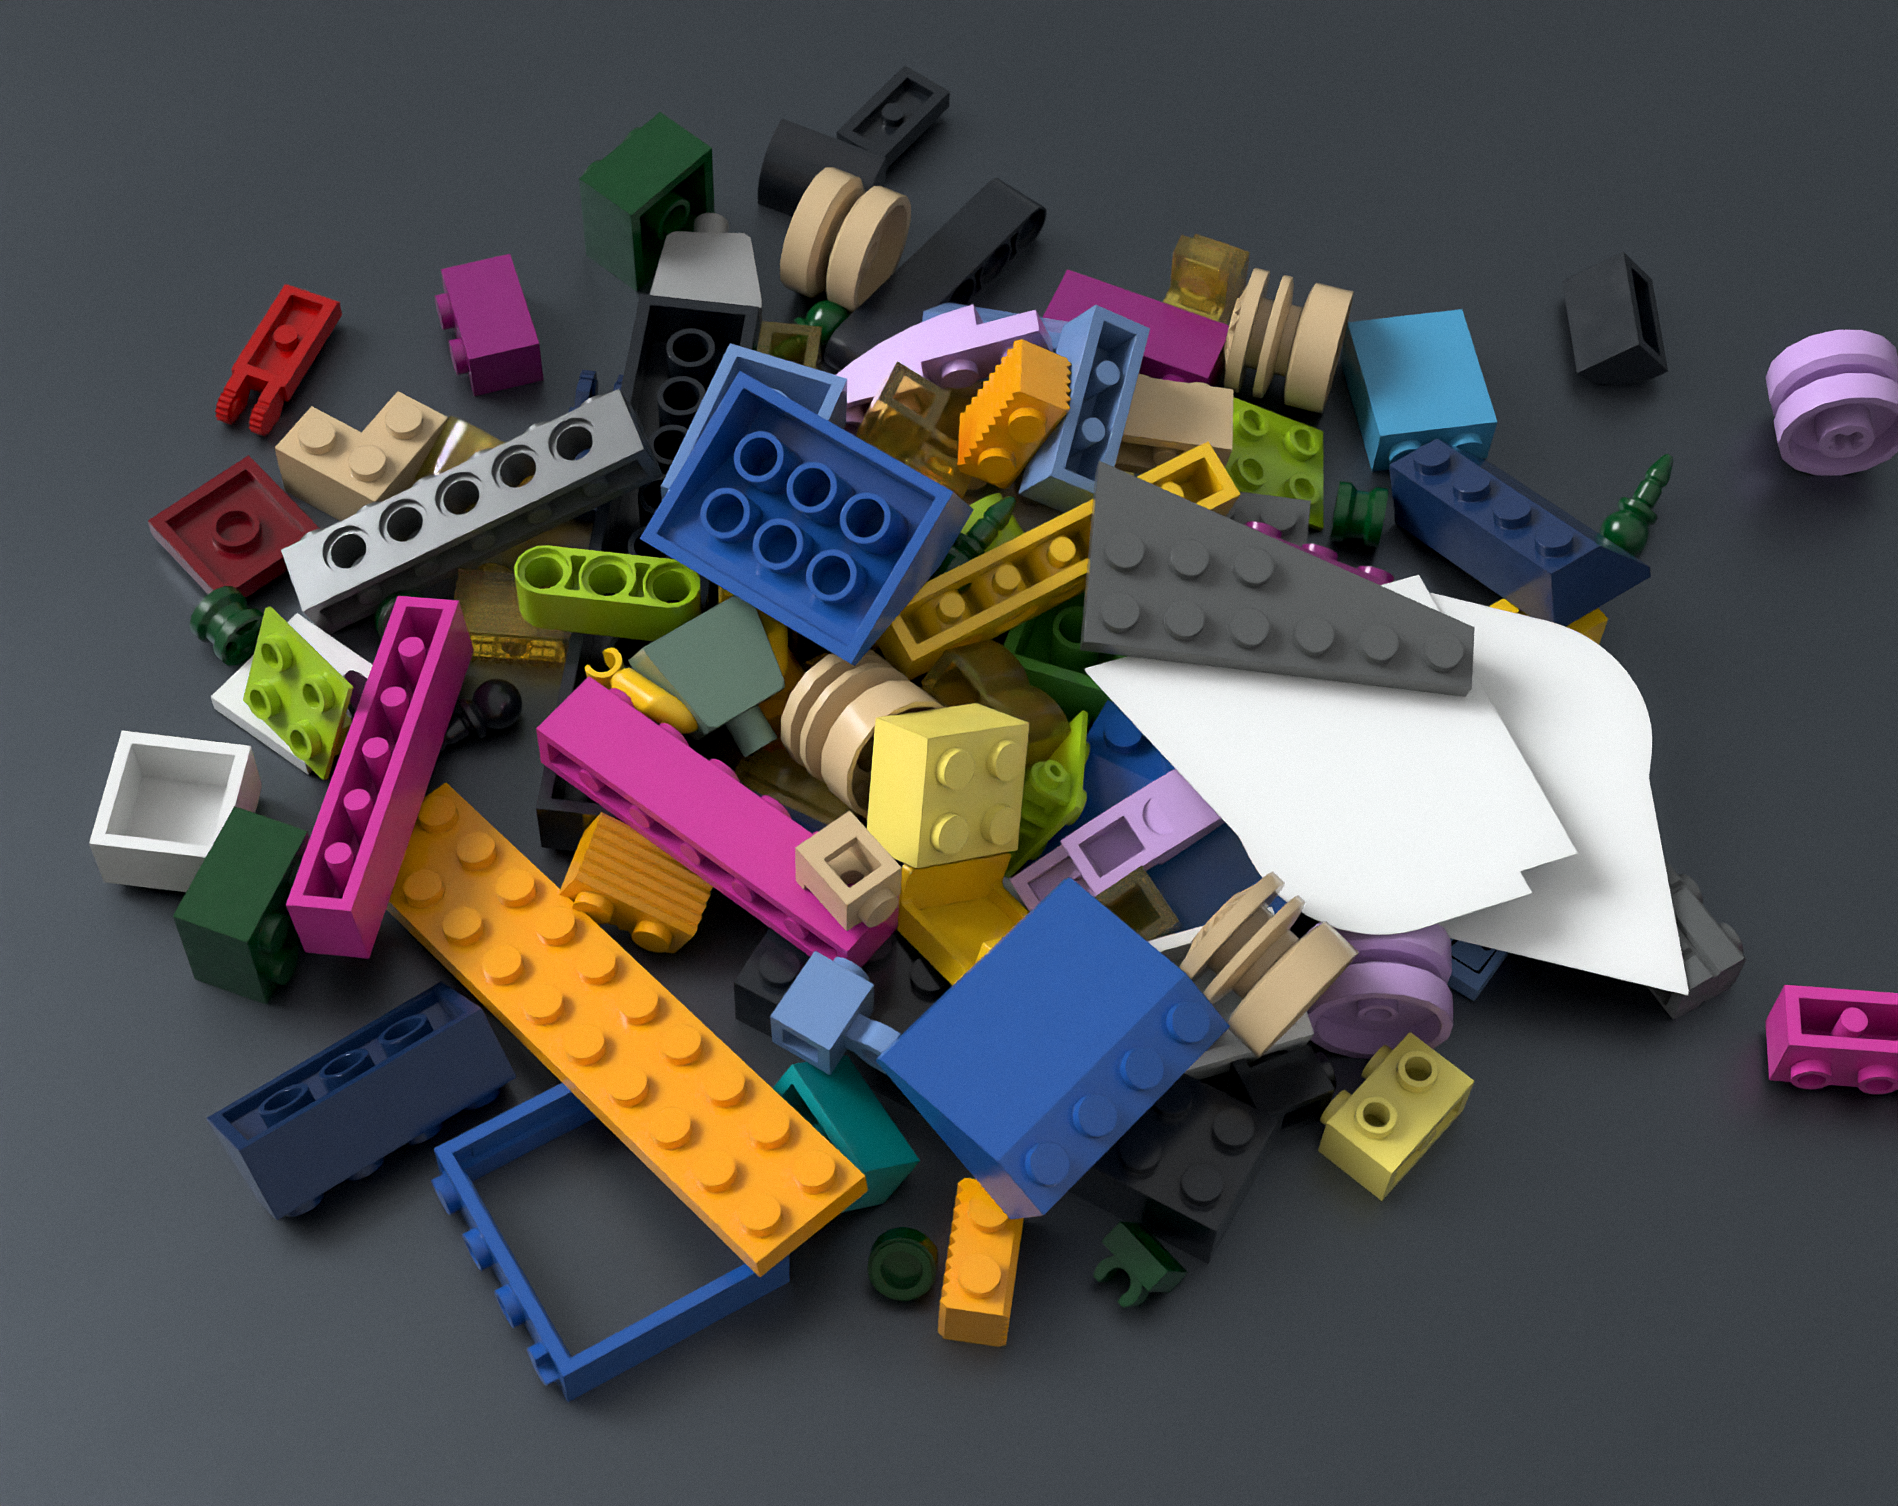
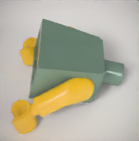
[585,586,788,758]

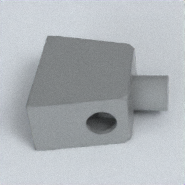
[650,213,763,344]

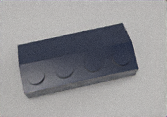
[1389,439,1651,627]
[206,982,517,1220]

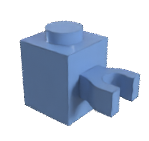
[770,951,901,1075]

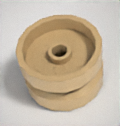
[780,167,911,314]

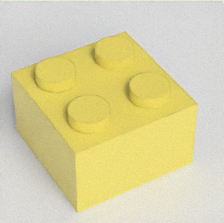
[867,703,1029,869]

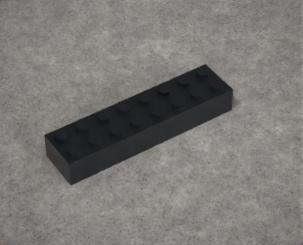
[733,928,1278,1264]

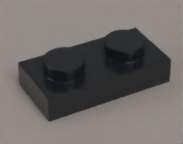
[836,66,950,169]

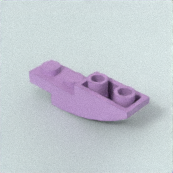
[836,304,1053,437]
[1009,769,1225,911]

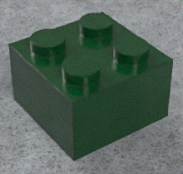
[579,112,715,291]
[173,806,310,1005]

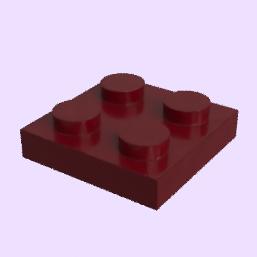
[148,455,320,598]

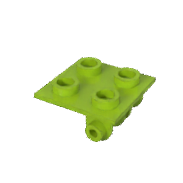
[1225,397,1324,531]
[243,606,353,781]
[1004,710,1090,878]

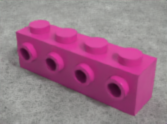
[1765,985,1898,1094]

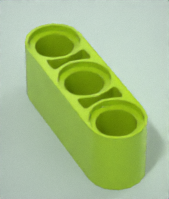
[514,545,702,641]

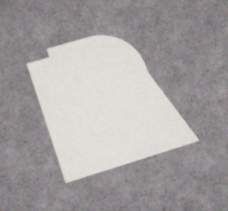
[1085,575,1578,935]
[1430,593,1689,996]

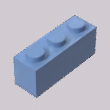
[1018,305,1150,513]

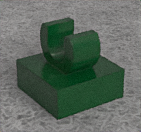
[1093,1221,1188,1308]

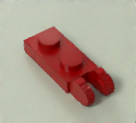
[215,284,342,436]

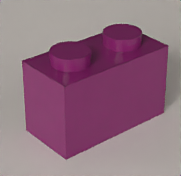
[434,254,544,396]

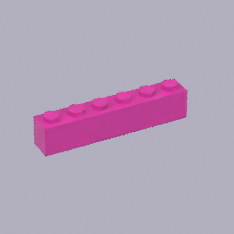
[286,596,474,959]
[536,676,899,968]

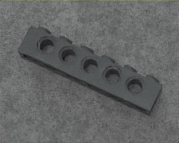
[281,389,663,635]

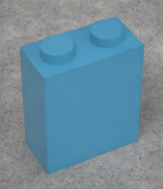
[1340,309,1497,472]

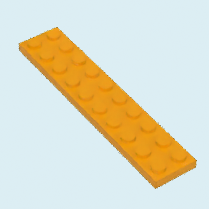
[386,783,868,1277]

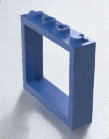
[431,1083,790,1402]

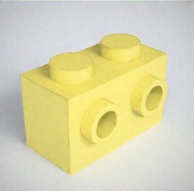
[1318,1032,1474,1201]

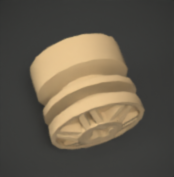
[1224,268,1354,414]
[781,649,946,819]
[1179,871,1359,1058]

